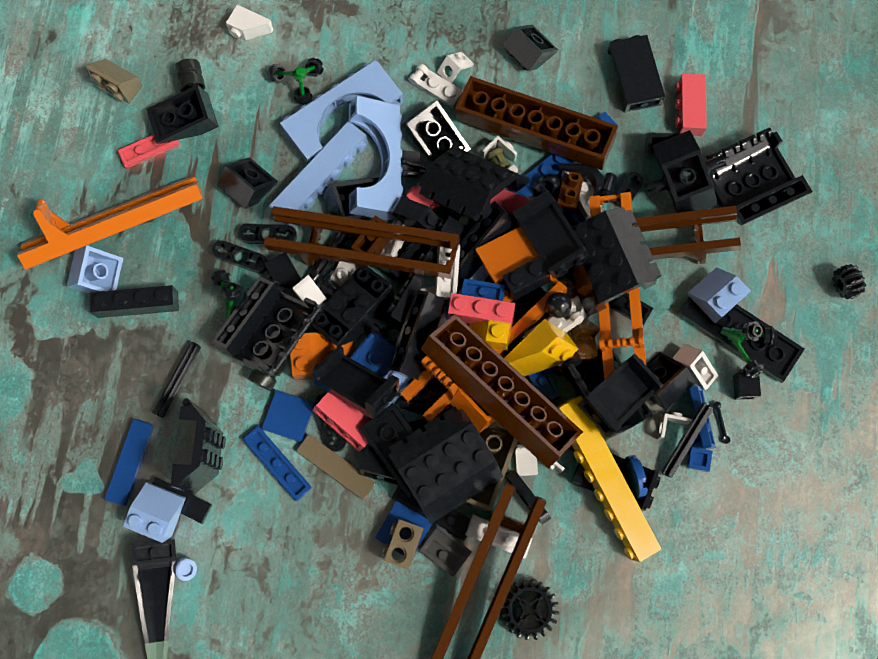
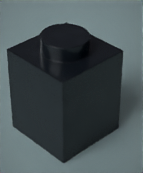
[733,369,761,400]

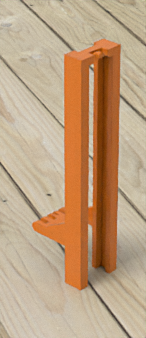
[17,175,203,270]
[589,192,646,379]
[401,274,567,422]

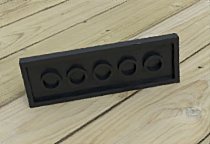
[677,280,805,383]

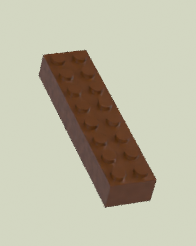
[455,76,618,170]
[421,314,583,469]

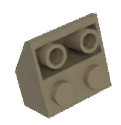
[86,59,143,104]

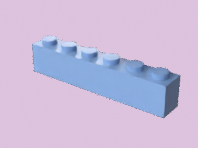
[269,121,367,226]

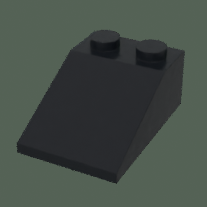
[147,85,219,144]
[401,100,471,162]
[323,177,379,221]

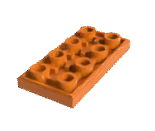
[475,226,540,284]

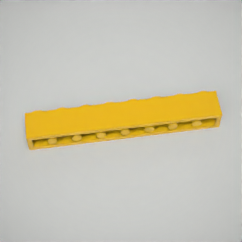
[557,396,661,562]

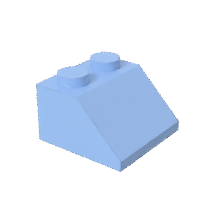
[66,245,123,293]
[687,267,751,323]
[123,482,186,543]

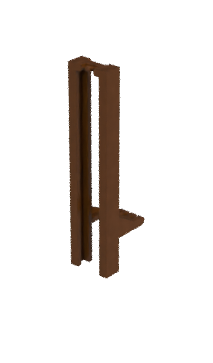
[264,206,460,279]
[571,206,741,264]
[431,482,547,659]

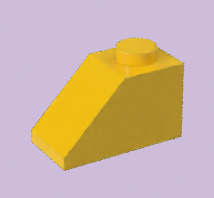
[469,320,511,350]

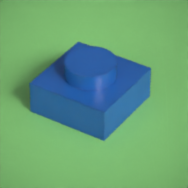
[687,447,713,472]

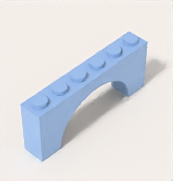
[280,60,404,164]
[349,96,403,221]

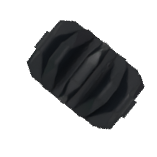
[832,264,866,300]

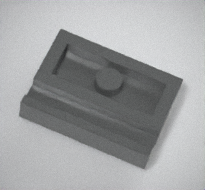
[419,525,472,577]

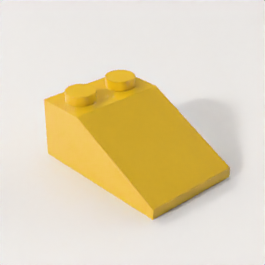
[504,319,578,377]

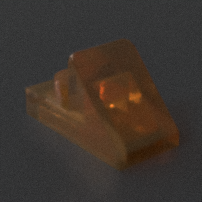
[571,321,600,359]

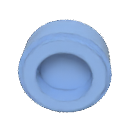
[173,558,197,581]

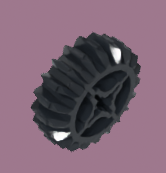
[500,579,559,640]

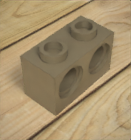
[382,519,424,570]

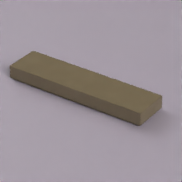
[297,434,376,500]

